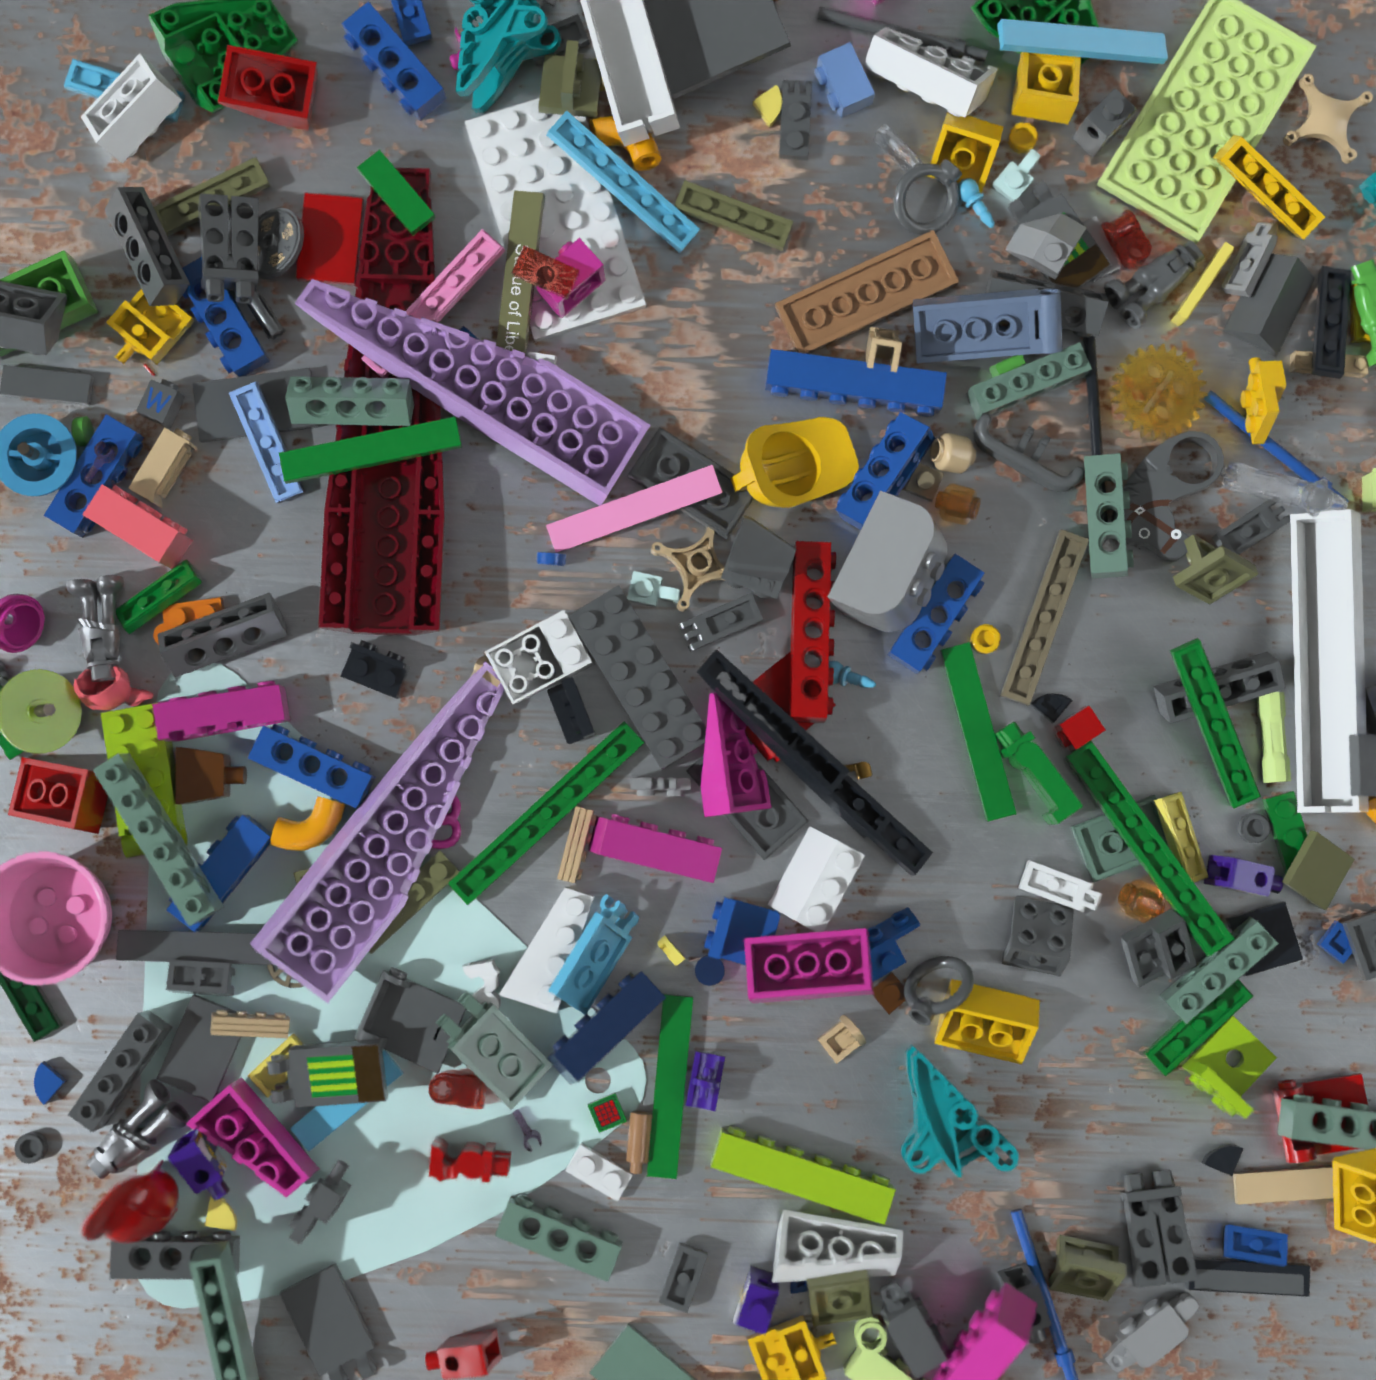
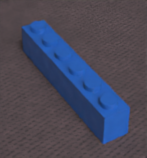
[765,349,947,416]

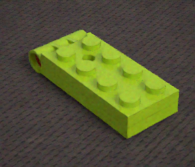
[101,702,188,858]

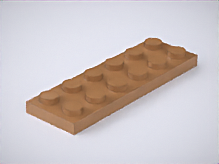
[775,230,959,354]

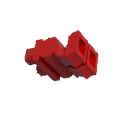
[428,1136,512,1183]

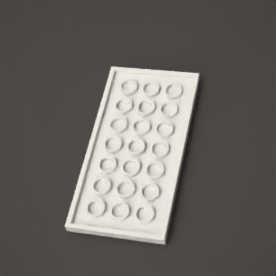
[465,98,646,342]

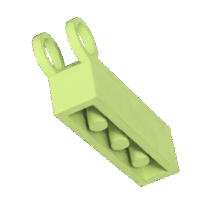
[843,1316,929,1380]

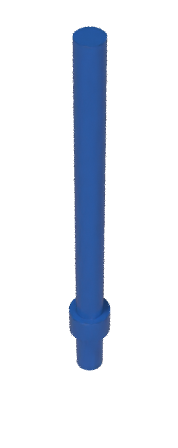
[1203,390,1349,510]
[1010,1208,1079,1380]

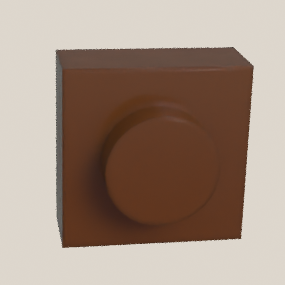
[872,972,906,1015]

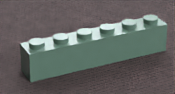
[189,1241,260,1380]

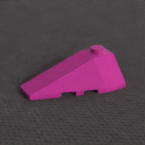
[701,693,771,817]

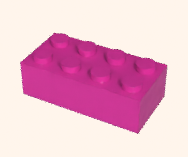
[744,928,874,1004]
[932,1283,1038,1380]

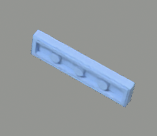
[229,381,305,503]

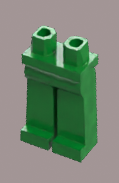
[995,721,1083,825]

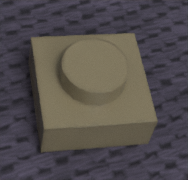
[905,463,944,502]

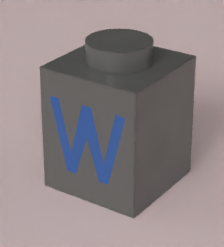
[136,379,185,429]

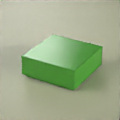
[989,355,1026,377]

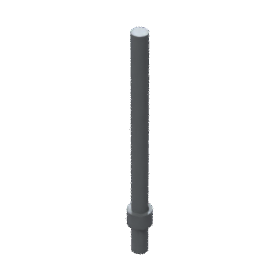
[817,6,988,61]

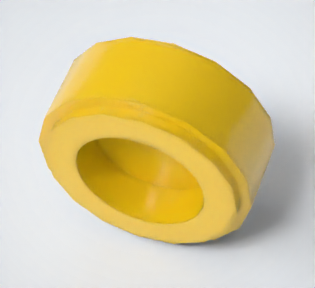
[1008,122,1038,154]
[970,624,1001,654]

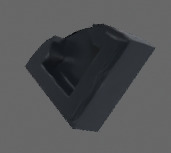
[1030,694,1073,723]
[1202,1144,1243,1176]

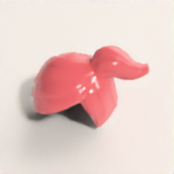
[73,666,153,710]

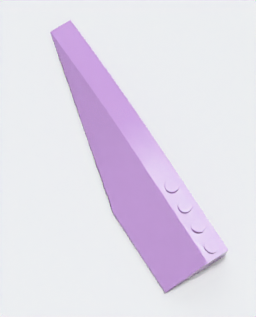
[295,279,650,506]
[250,662,504,1003]

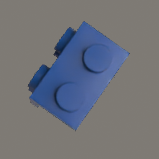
[704,896,780,965]

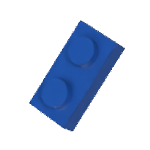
[391,0,433,46]
[1223,1224,1288,1267]

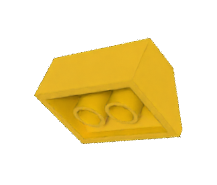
[934,979,1040,1065]
[1333,1148,1376,1244]

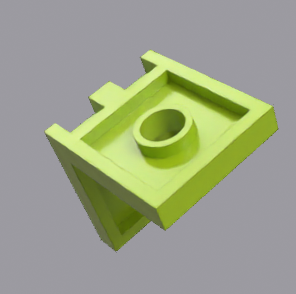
[1182,1016,1277,1119]

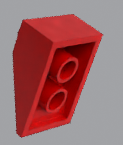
[218,45,318,131]
[8,757,108,834]

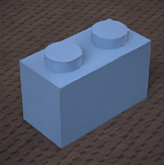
[815,42,875,118]

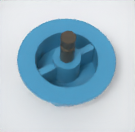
[0,413,77,497]

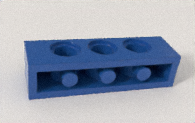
[341,1,447,121]
[182,256,270,377]
[835,412,936,530]
[43,414,144,538]
[887,553,985,674]
[248,723,376,809]

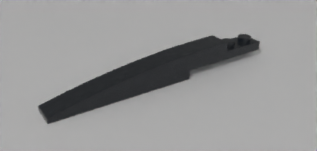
[697,649,933,876]

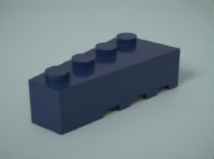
[547,971,666,1085]

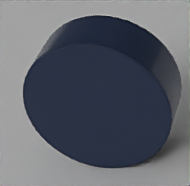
[695,955,725,986]

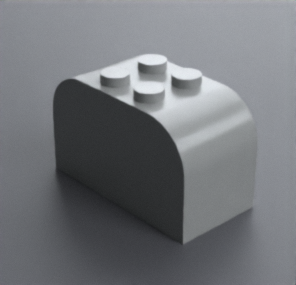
[828,491,947,632]

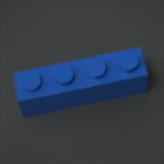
[166,815,272,932]

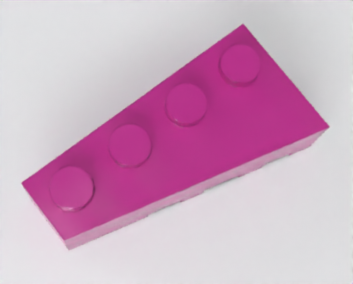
[588,814,722,883]
[186,1077,319,1198]

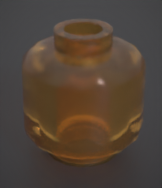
[935,484,981,525]
[1118,879,1165,923]

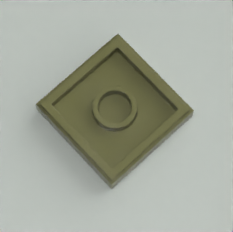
[1282,830,1355,911]
[807,1269,873,1326]

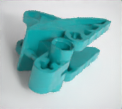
[456,0,561,113]
[900,1045,1019,1178]

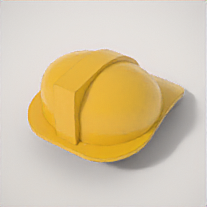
[730,417,859,508]

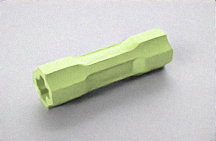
[1256,692,1291,783]

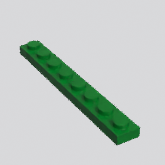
[447,721,644,906]
[1065,740,1234,957]

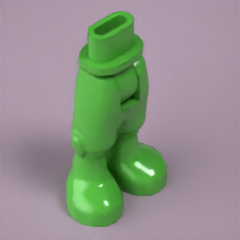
[1351,259,1376,367]

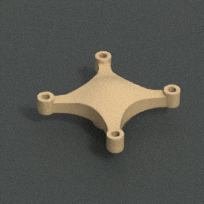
[1283,74,1373,164]
[651,527,725,612]

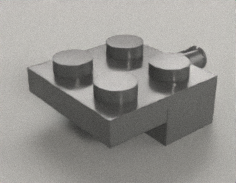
[1120,909,1197,988]
[289,1160,352,1245]

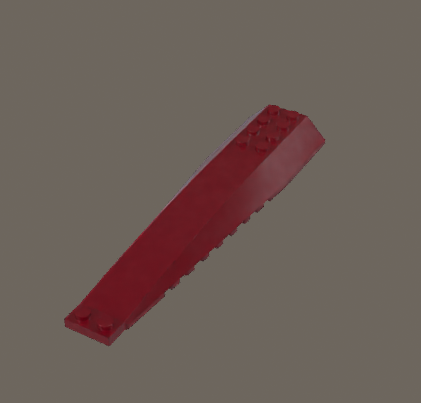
[318,168,445,636]

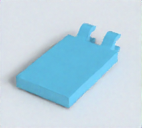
[548,894,640,1015]

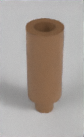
[626,1111,652,1174]

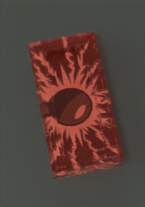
[511,245,580,300]

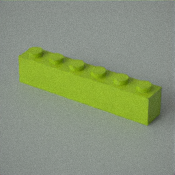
[710,1126,896,1225]

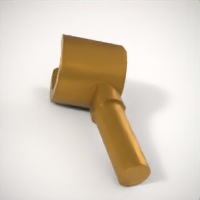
[844,762,872,780]

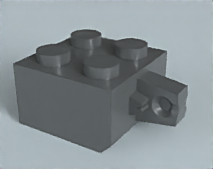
[880,1280,948,1379]

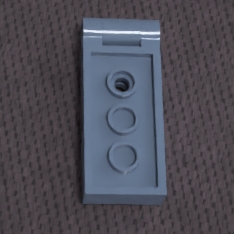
[913,289,1063,364]

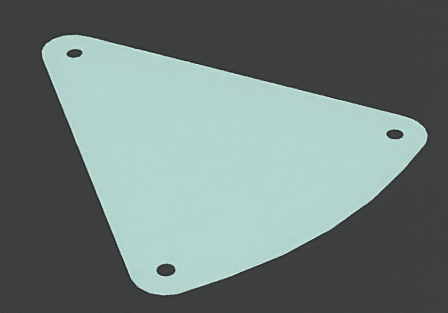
[137,663,647,1309]

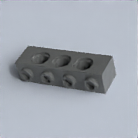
[104,187,190,306]
[985,270,1108,337]
[158,592,287,677]
[1153,652,1286,724]
[68,1010,173,1132]
[110,1231,240,1280]

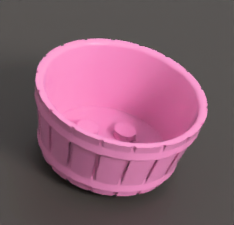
[0,852,112,985]

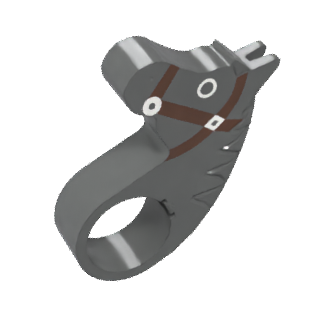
[1111,431,1224,561]

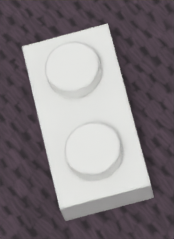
[565,1143,633,1202]

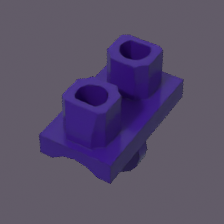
[686,1051,725,1111]

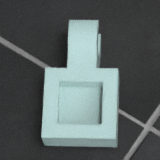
[992,149,1041,202]
[627,571,681,607]

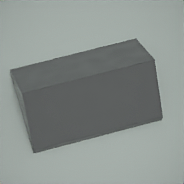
[1223,253,1315,356]

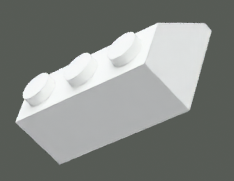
[81,54,182,164]
[767,826,865,932]

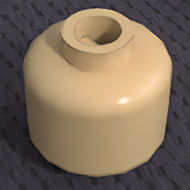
[930,433,976,474]

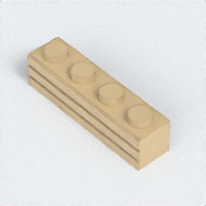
[1289,350,1369,378]
[557,806,597,883]
[210,1010,290,1038]

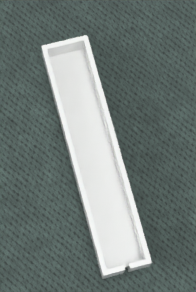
[580,0,680,147]
[1290,509,1369,813]

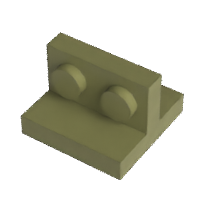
[538,40,602,118]
[1173,534,1259,604]
[1049,1235,1126,1301]

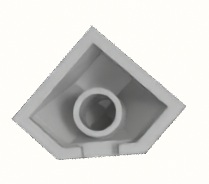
[1005,213,1087,280]

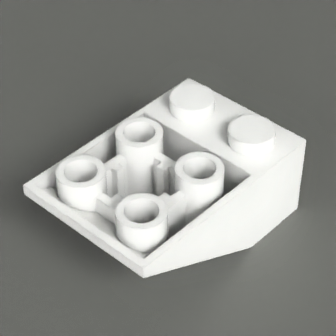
[485,610,593,705]

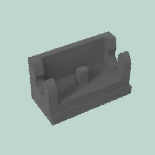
[166,960,235,996]

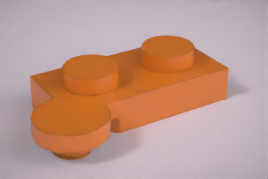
[153,597,224,644]

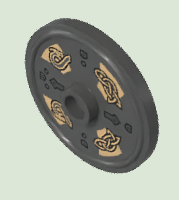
[257,208,304,279]

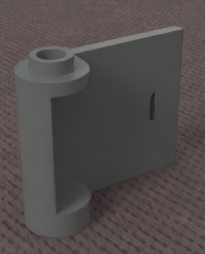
[354,967,466,1074]

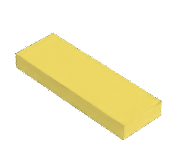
[1171,242,1234,326]
[1154,792,1208,883]

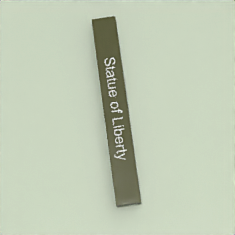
[496,190,545,356]

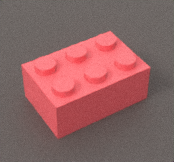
[82,484,193,569]

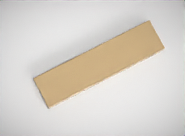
[1233,1166,1334,1205]

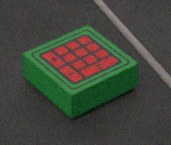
[587,1092,627,1133]

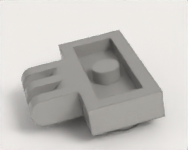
[631,777,691,796]

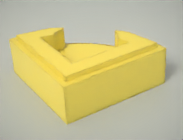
[752,85,782,127]
[657,935,685,966]
[205,1195,237,1231]

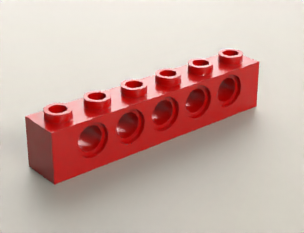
[789,541,836,723]

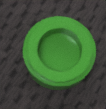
[71,416,94,447]

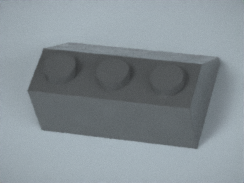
[0,281,67,355]

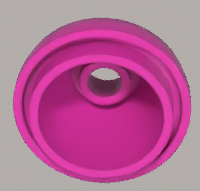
[0,594,45,653]

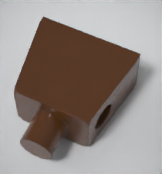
[175,747,247,805]

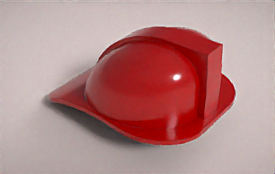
[81,1159,179,1243]

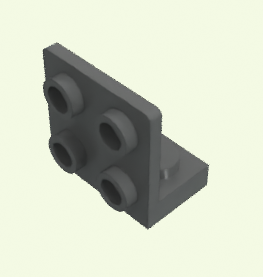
[1002,896,1074,977]

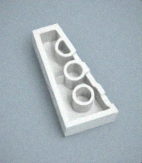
[863,27,998,117]
[499,887,595,1014]
[772,1210,903,1283]

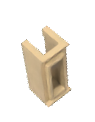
[865,326,902,372]
[128,427,197,508]

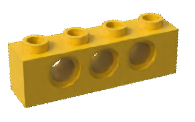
[1213,135,1325,240]

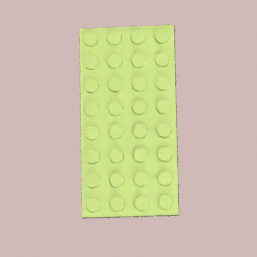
[1096,0,1316,244]

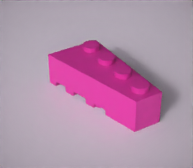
[152,681,291,743]

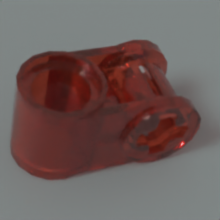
[1101,209,1152,270]
[428,1072,487,1109]

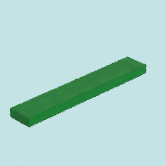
[279,417,462,484]
[1169,638,1261,809]
[940,642,1017,822]
[647,994,693,1179]

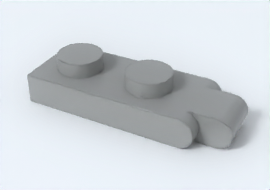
[1221,222,1278,297]

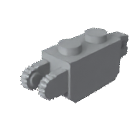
[1103,1291,1200,1373]

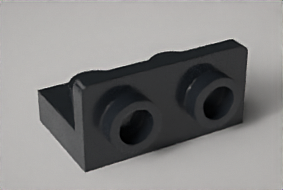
[341,640,410,699]
[547,677,596,744]

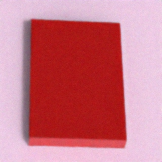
[296,193,364,286]

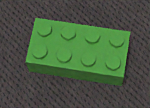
[0,250,99,357]

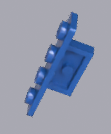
[867,907,920,982]

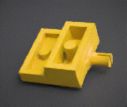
[106,289,195,365]
[1241,357,1287,444]
[747,1315,837,1380]

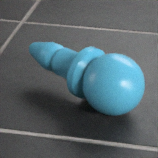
[958,178,995,228]
[829,661,876,688]

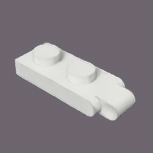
[1018,860,1103,913]

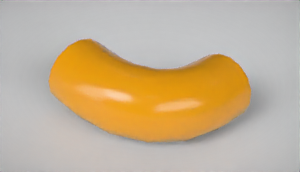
[590,116,661,171]
[270,796,346,851]

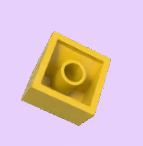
[1012,52,1081,124]
[926,111,1003,193]

